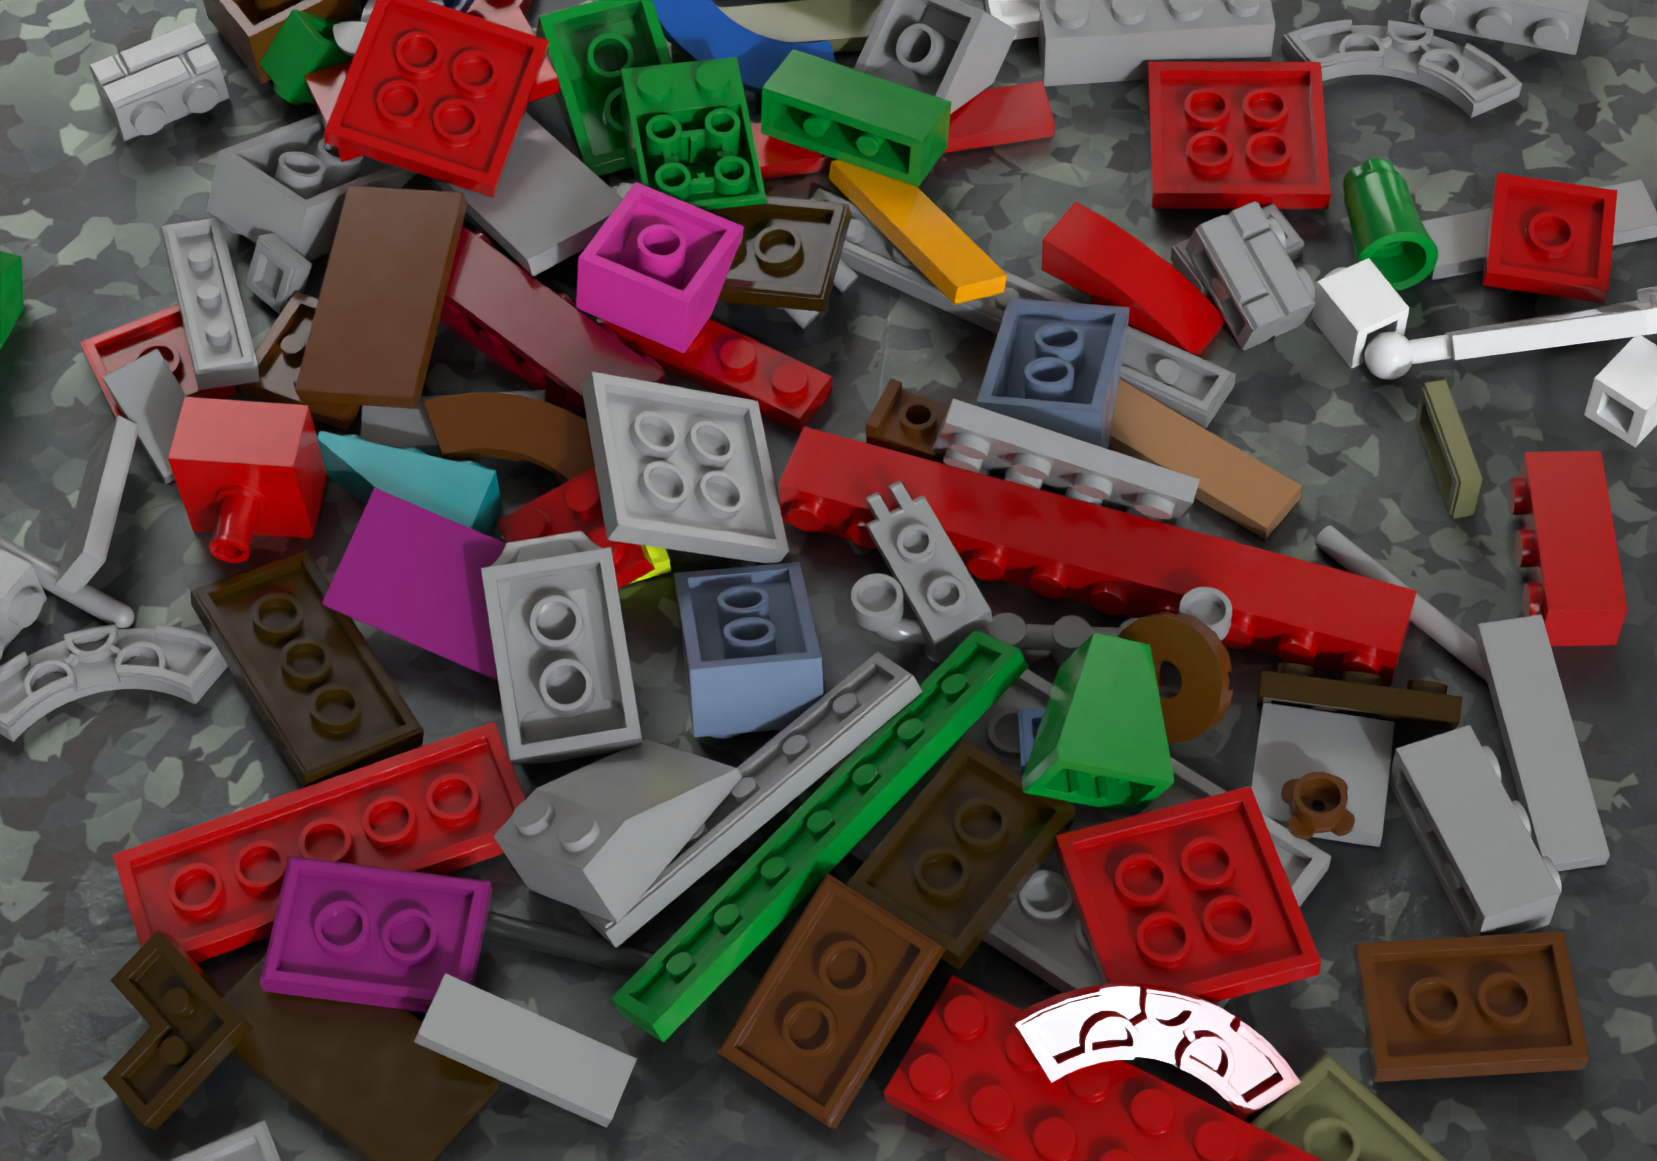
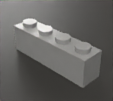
[1038,0,1275,87]

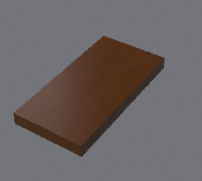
[295,186,467,409]

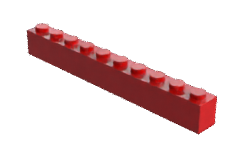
[778,427,1417,687]

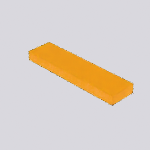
[829,160,1007,305]

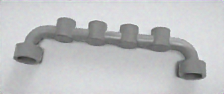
[851,573,1232,665]

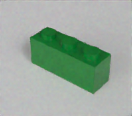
[761,49,951,187]

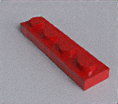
[596,318,832,433]

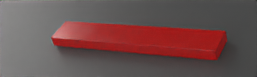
[751,81,1055,180]

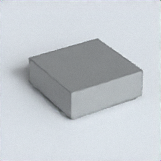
[245,232,312,315]

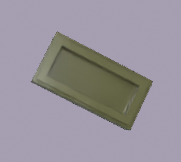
[1415,379,1483,519]

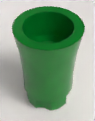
[1343,158,1438,290]

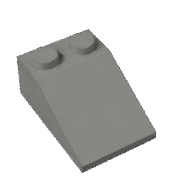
[207,114,417,261]
[493,739,742,924]

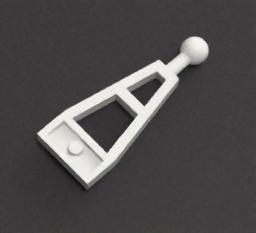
[1364,286,1657,380]

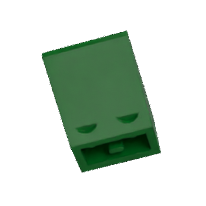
[621,57,766,210]

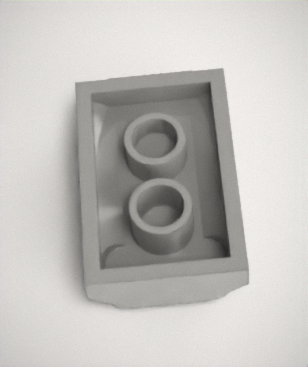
[481,531,643,764]

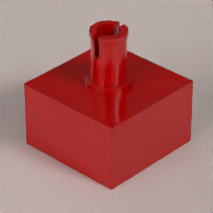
[168,397,329,563]

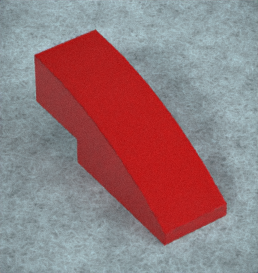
[1041,201,1225,357]

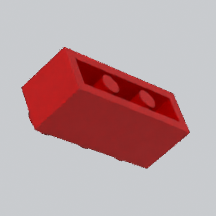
[1507,451,1627,646]

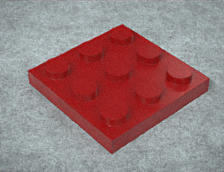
[324,0,549,198]
[1147,62,1331,209]
[1055,786,1321,1003]

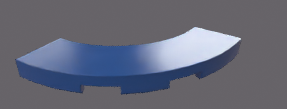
[653,0,836,94]

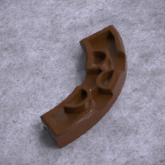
[424,393,595,484]

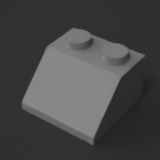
[854,0,1017,114]

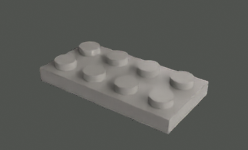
[932,399,1200,525]

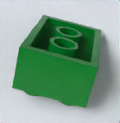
[536,0,673,178]

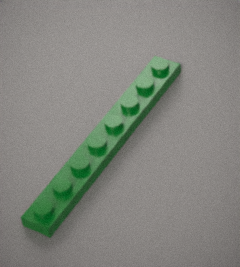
[610,630,1028,1043]

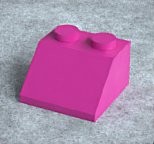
[576,182,744,353]

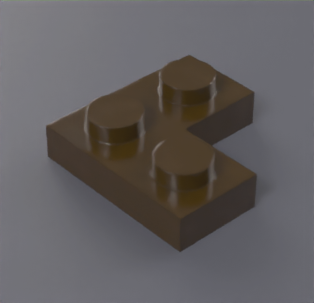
[103,930,254,1130]

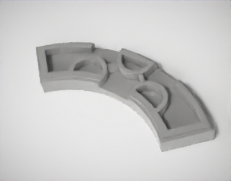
[1281,20,1522,118]
[0,624,228,742]

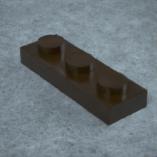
[1257,663,1463,731]

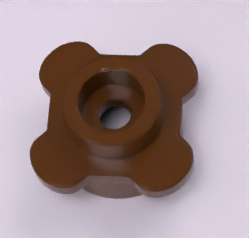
[1281,772,1355,840]

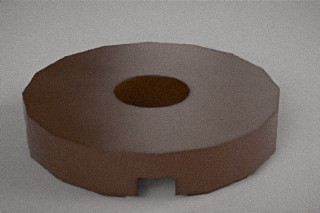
[1119,611,1233,744]

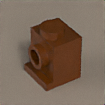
[866,378,949,464]

